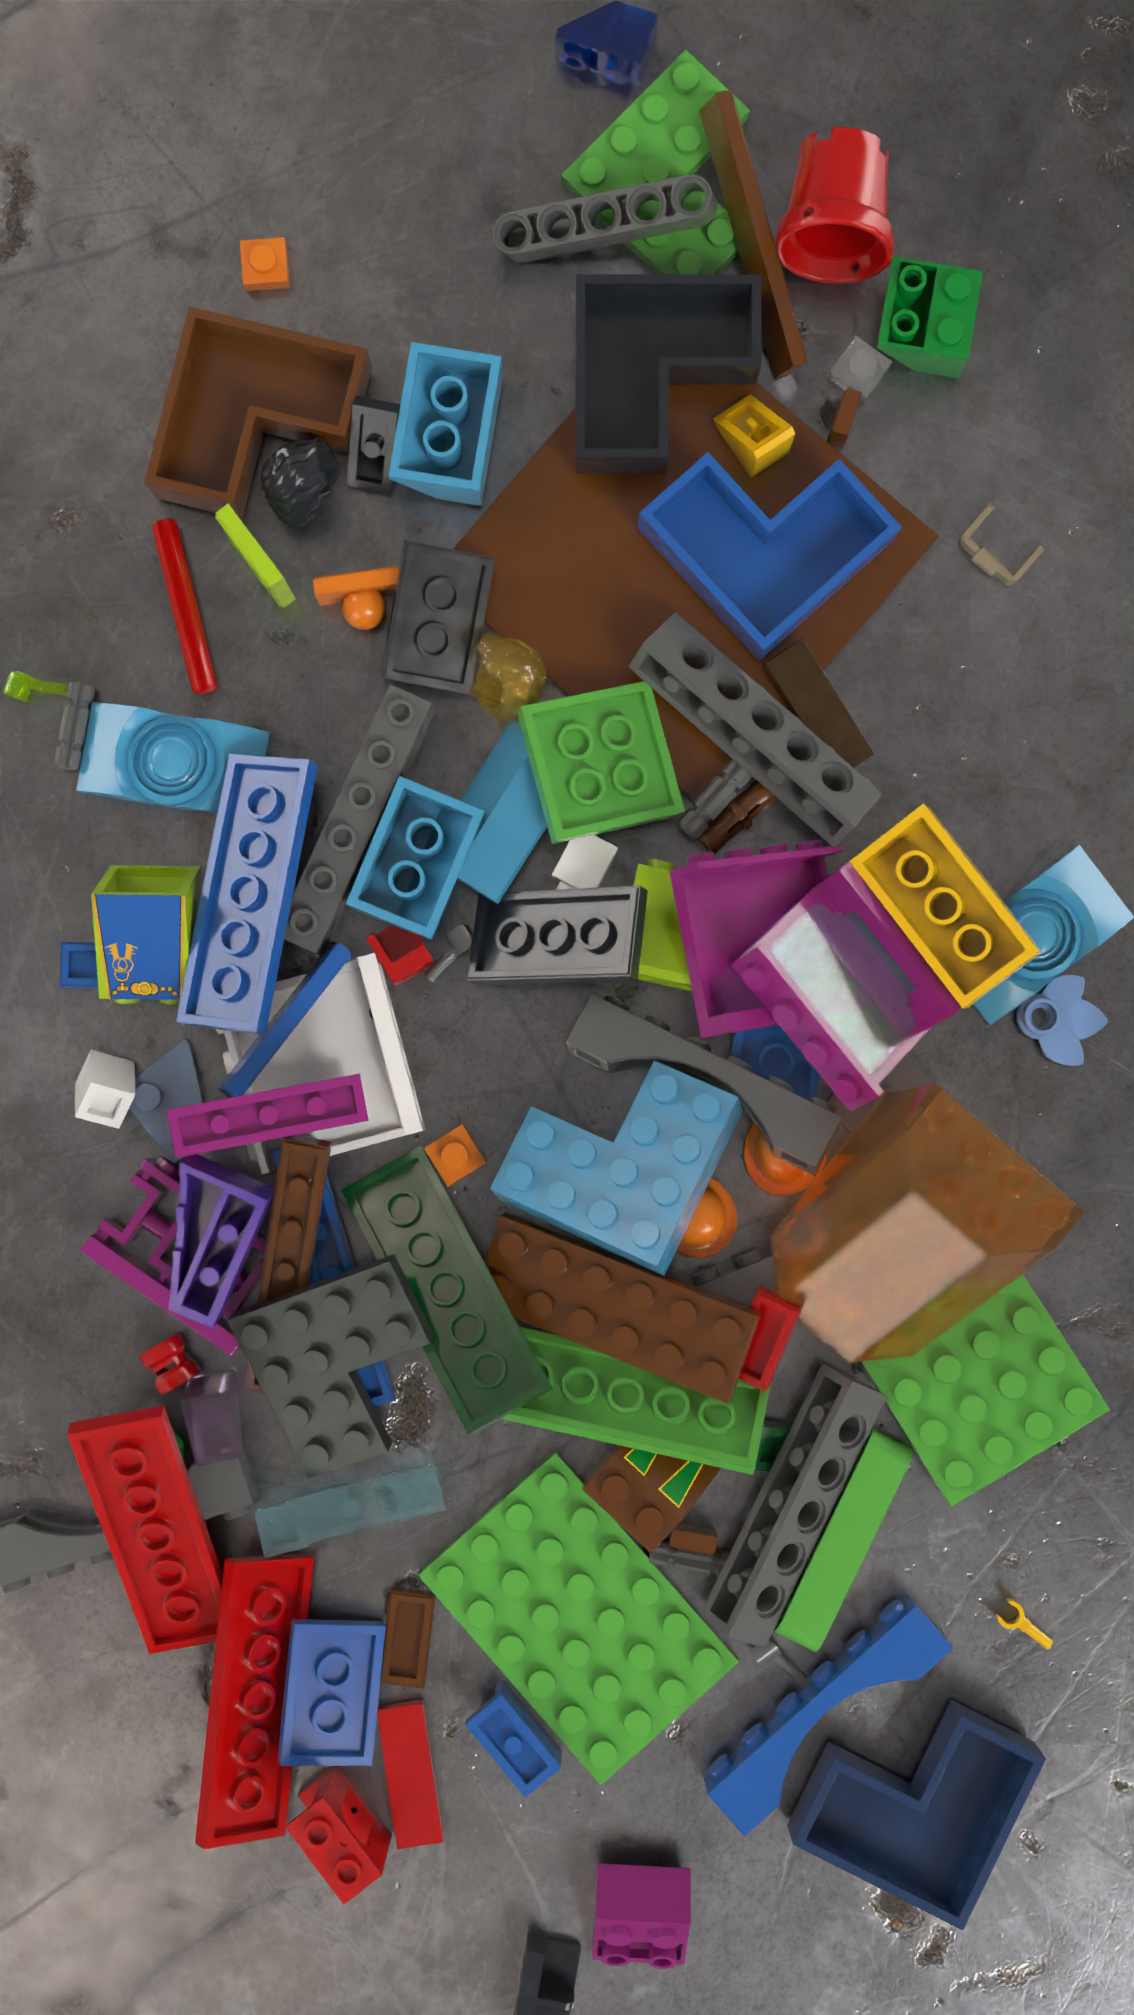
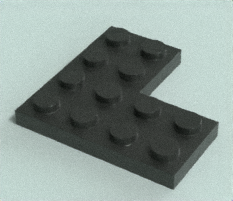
[227,1254,435,1479]

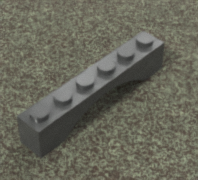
[566,994,842,1176]
[0,1443,260,1593]

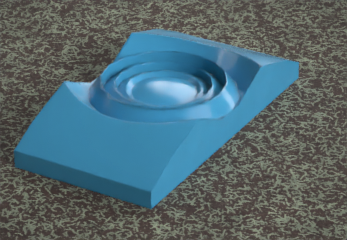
[76,702,271,815]
[972,845,1134,1026]

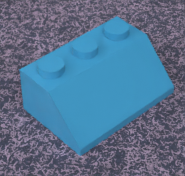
[388,342,504,506]
[346,776,485,940]

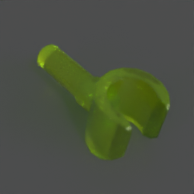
[3,671,69,702]

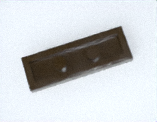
[762,639,874,768]

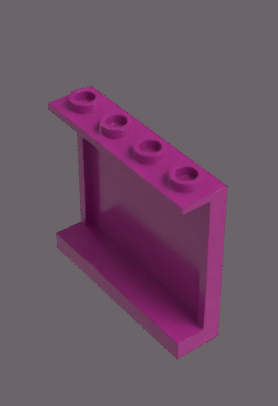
[669,840,873,1038]

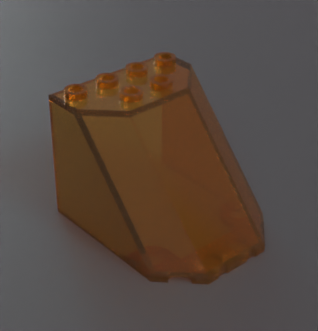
[770,1083,1085,1362]

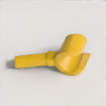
[995,1598,1053,1649]

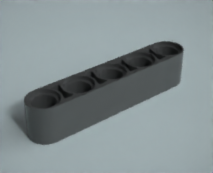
[492,175,717,263]

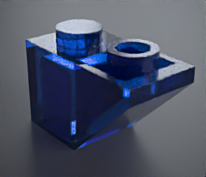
[555,0,658,86]

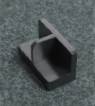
[513,1933,581,2015]

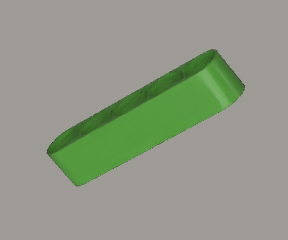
[773,1427,913,1652]

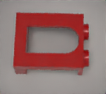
[285,1766,392,1905]

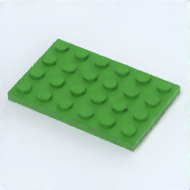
[418,1450,739,1785]

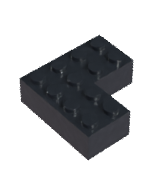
[575,274,761,474]

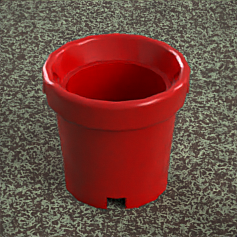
[775,126,894,284]

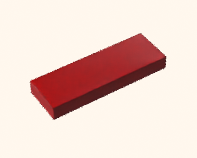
[377,1699,444,1850]

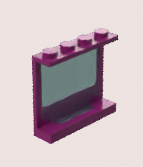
[731,861,961,1112]

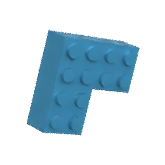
[490,1061,743,1276]

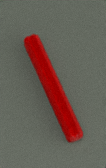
[152,518,217,695]

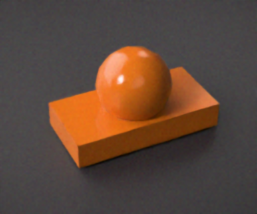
[313,566,399,630]

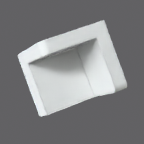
[75,1049,135,1129]

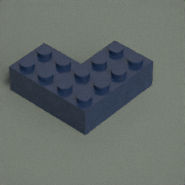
[787,1700,1046,1930]

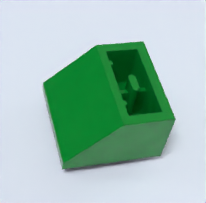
[877,256,983,378]

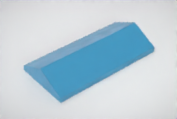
[457,707,547,904]

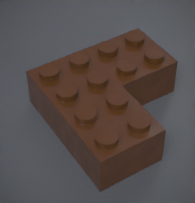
[144,306,372,519]

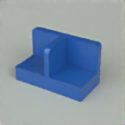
[465,1680,562,1798]

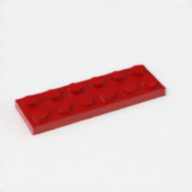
[67,1405,223,1654]
[195,1553,314,1850]

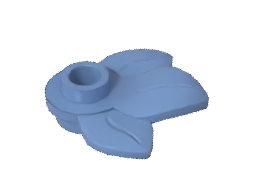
[1016,975,1108,1066]

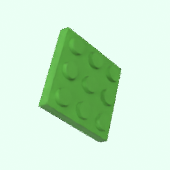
[517,681,685,844]

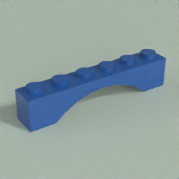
[704,1595,953,1837]

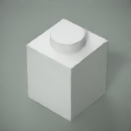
[552,835,618,890]

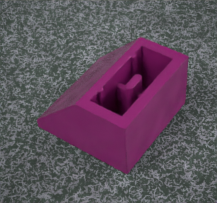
[592,1863,691,1969]

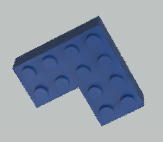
[637,452,902,661]

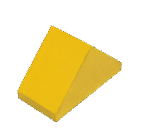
[713,394,795,478]

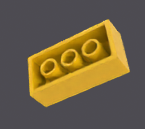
[849,803,1042,1009]

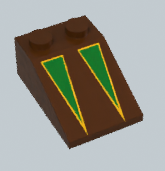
[582,1444,721,1553]

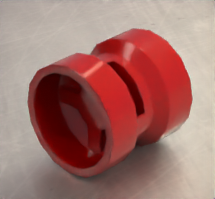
[138,1332,202,1396]

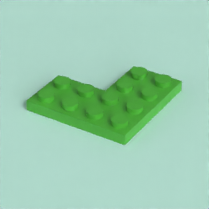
[561,49,750,275]

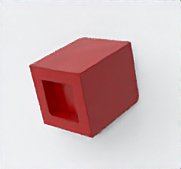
[365,925,435,986]

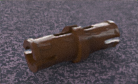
[697,780,777,854]

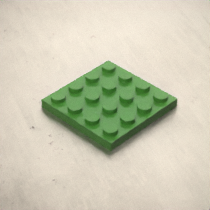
[850,1250,1110,1507]

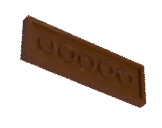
[485,1213,761,1404]

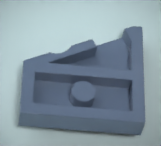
[129,1038,204,1164]

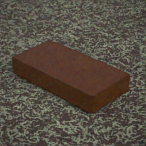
[380,1587,436,1689]

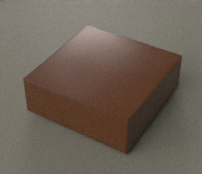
[827,388,862,450]
[667,1521,718,1555]

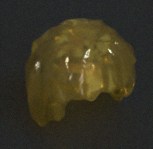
[470,633,546,723]

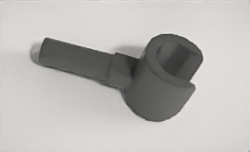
[424,925,473,982]
[747,1635,807,1685]

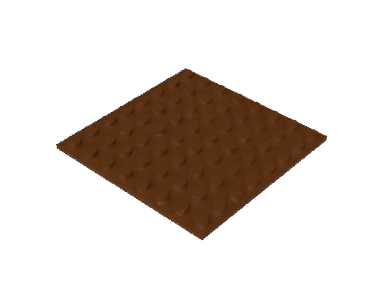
[452,383,939,801]

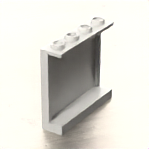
[216,953,426,1174]

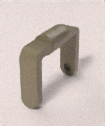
[960,503,1045,586]

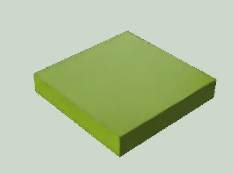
[215,504,296,608]

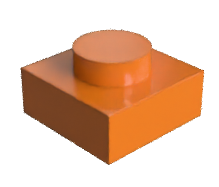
[240,237,290,291]
[424,1124,487,1187]

